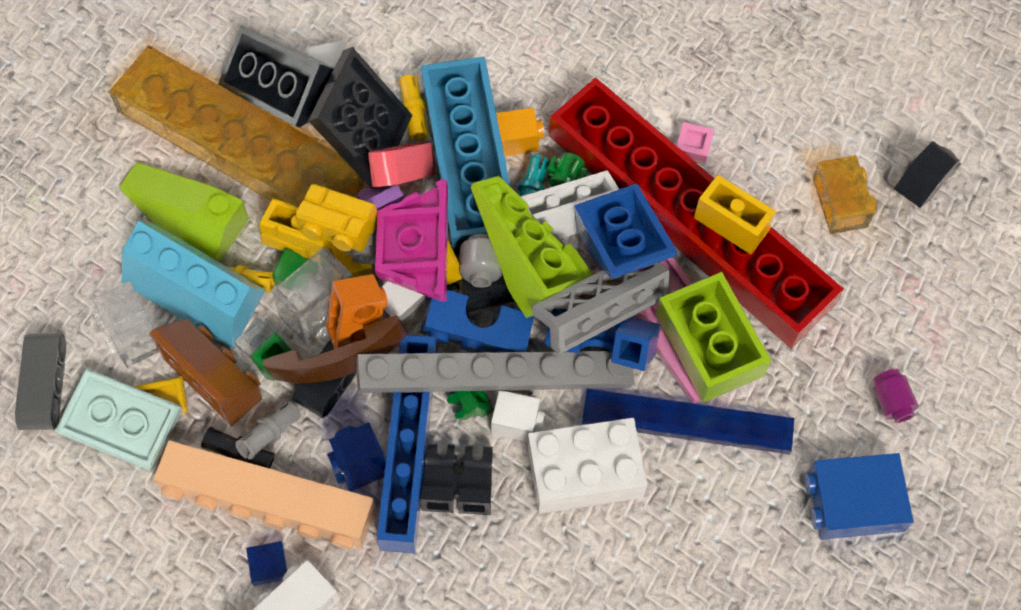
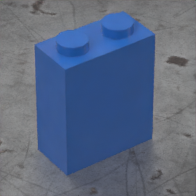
[805,453,914,540]

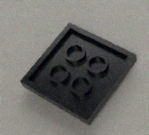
[308,47,412,189]

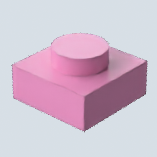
[677,122,714,163]

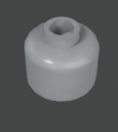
[459,234,503,288]

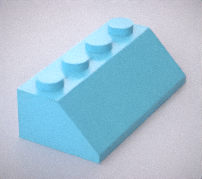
[122,221,266,349]

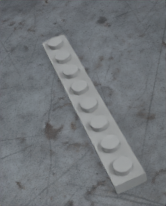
[356,351,635,393]

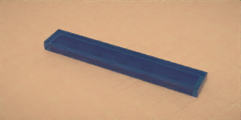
[582,388,795,455]

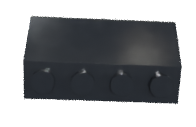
[218,26,335,128]

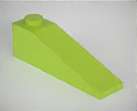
[119,162,249,262]
[471,176,592,318]

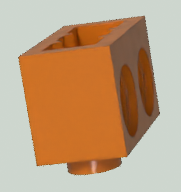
[325,274,387,349]

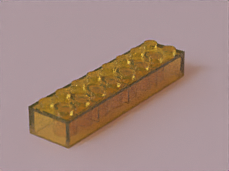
[109,45,364,207]

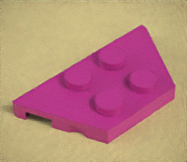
[375,179,448,302]

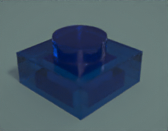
[246,541,288,586]

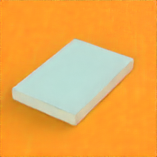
[54,368,182,473]

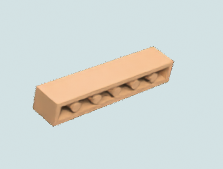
[153,440,376,550]

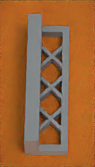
[532,262,669,355]

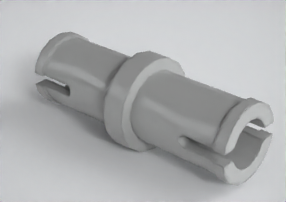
[236,401,300,459]

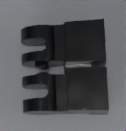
[420,443,493,515]

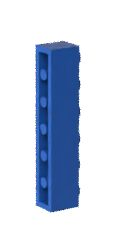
[377,335,437,554]

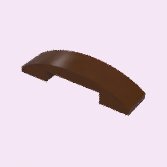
[262,315,407,383]

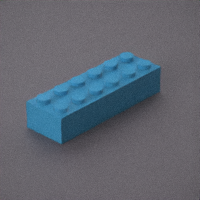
[421,56,510,255]

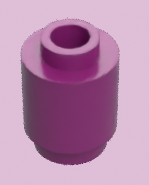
[873,369,919,423]

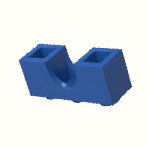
[420,290,534,353]
[545,309,661,371]

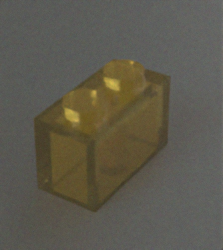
[812,155,877,234]

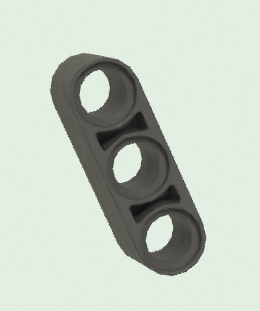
[15,333,66,430]

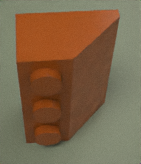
[149,319,262,427]

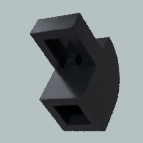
[893,141,961,208]

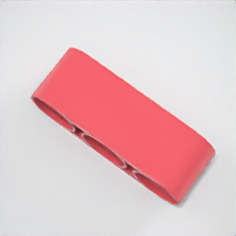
[368,142,435,187]

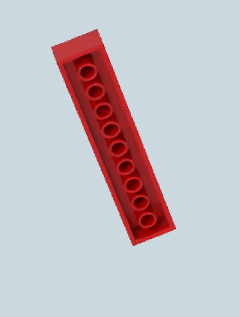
[549,77,844,349]

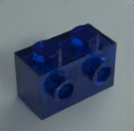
[326,422,386,492]

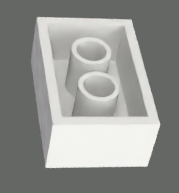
[527,418,647,514]

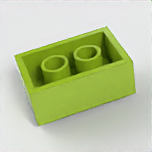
[655,272,771,403]

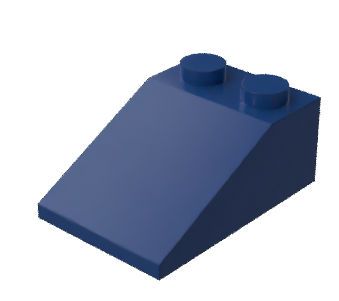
[574,183,677,279]

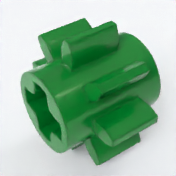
[546,153,588,187]

